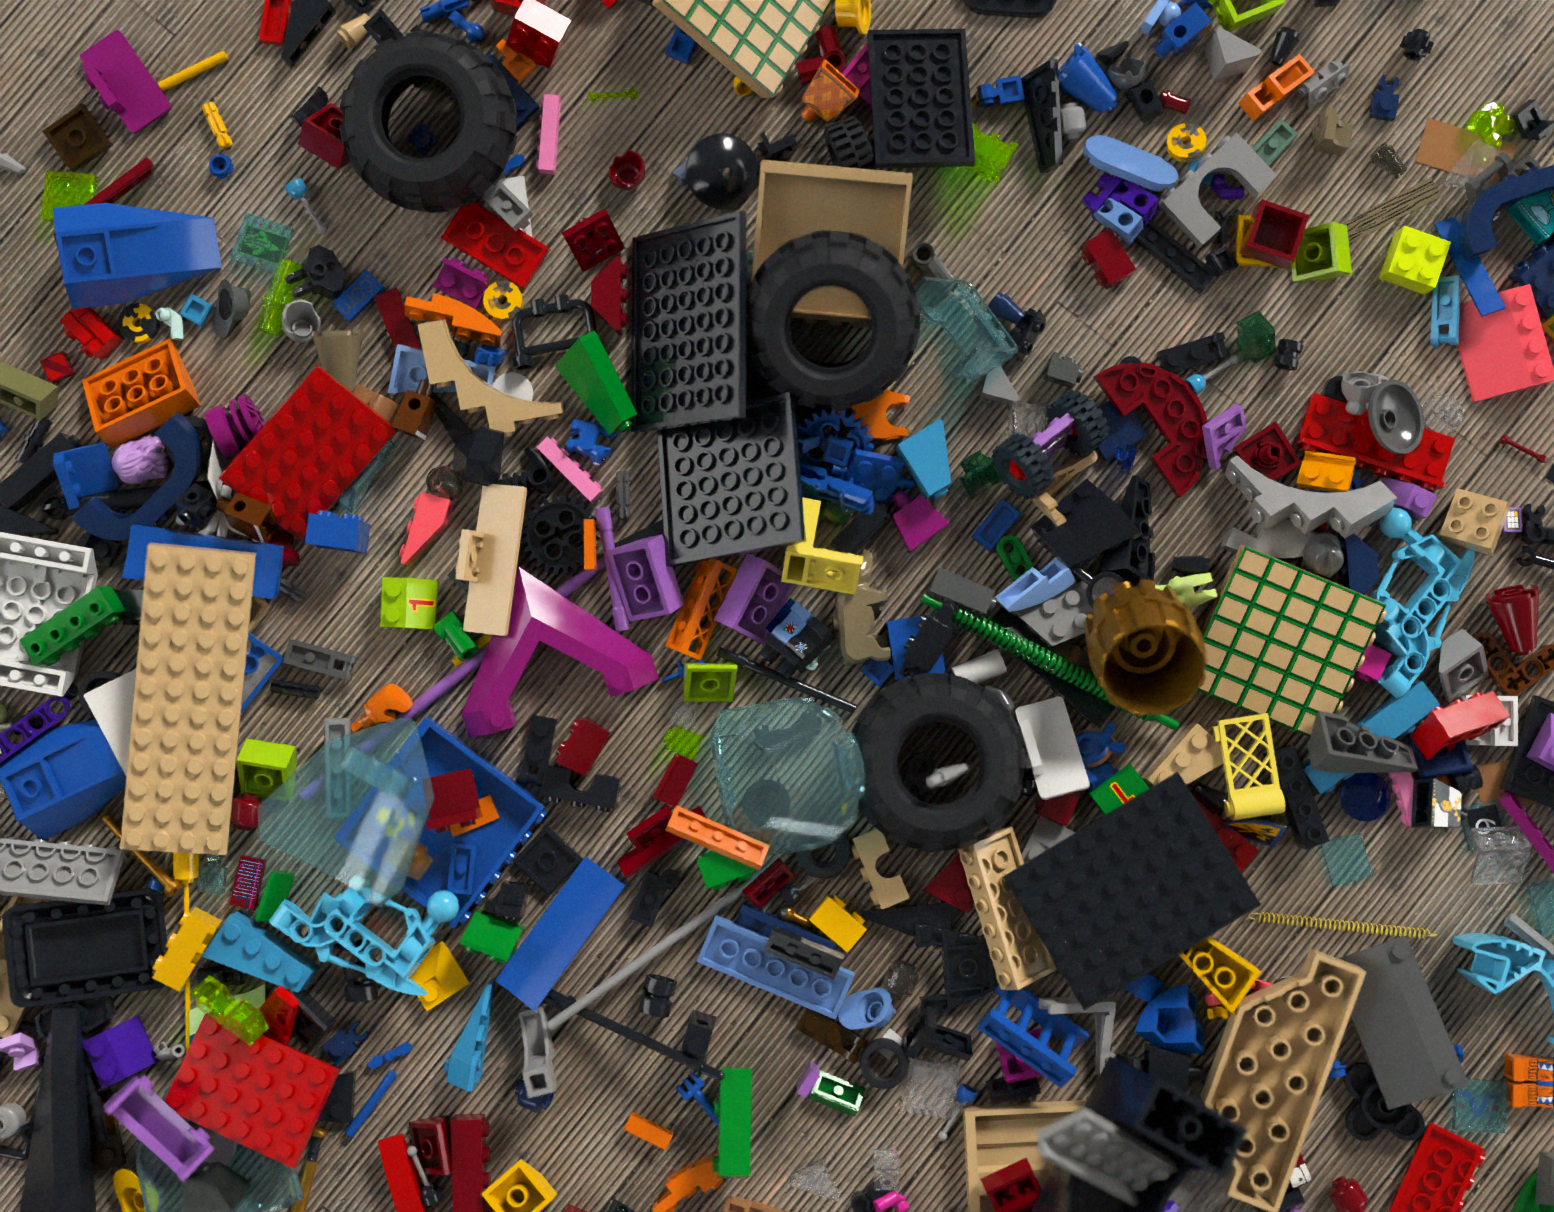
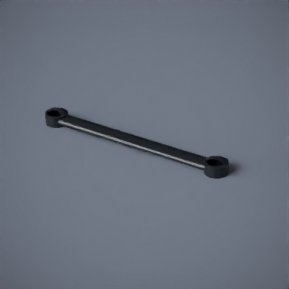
[42,480,237,520]

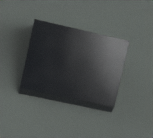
[291,989,336,1050]

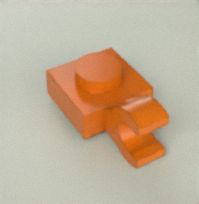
[496,39,537,84]

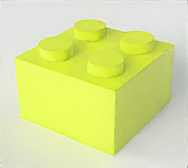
[1378,225,1451,295]

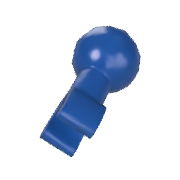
[449,10,485,43]

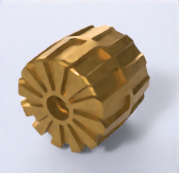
[1084,579,1208,716]

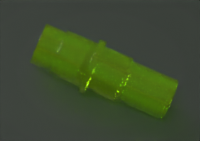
[257,258,301,336]

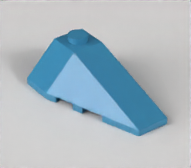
[444,980,496,1092]

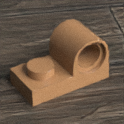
[353,384,400,424]

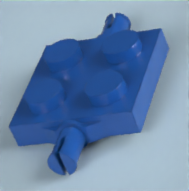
[830,449,914,504]

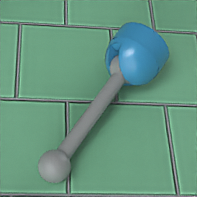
[284,178,327,235]
[1184,355,1239,395]

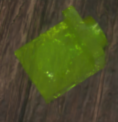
[664,725,704,760]

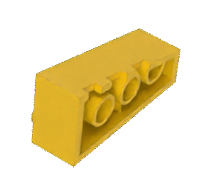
[1178,936,1261,1014]

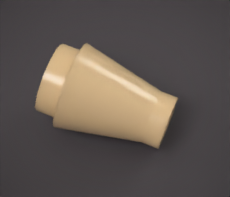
[336,13,370,49]

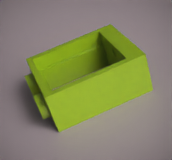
[1208,0,1286,32]

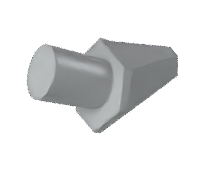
[0,152,27,174]
[926,764,968,788]

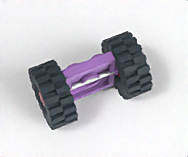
[991,390,1109,499]

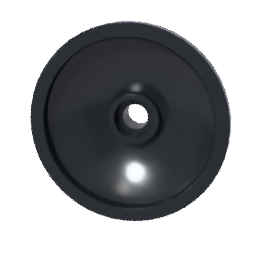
[686,133,758,209]

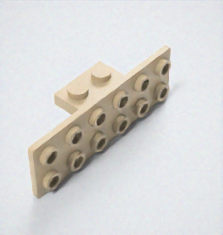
[455,484,527,636]

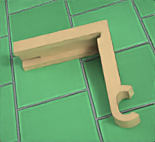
[1031,450,1098,526]

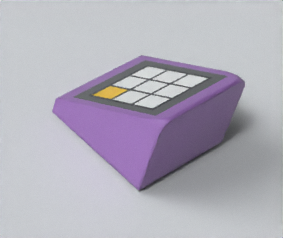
[1501,507,1523,533]

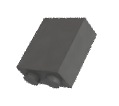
[926,568,997,616]

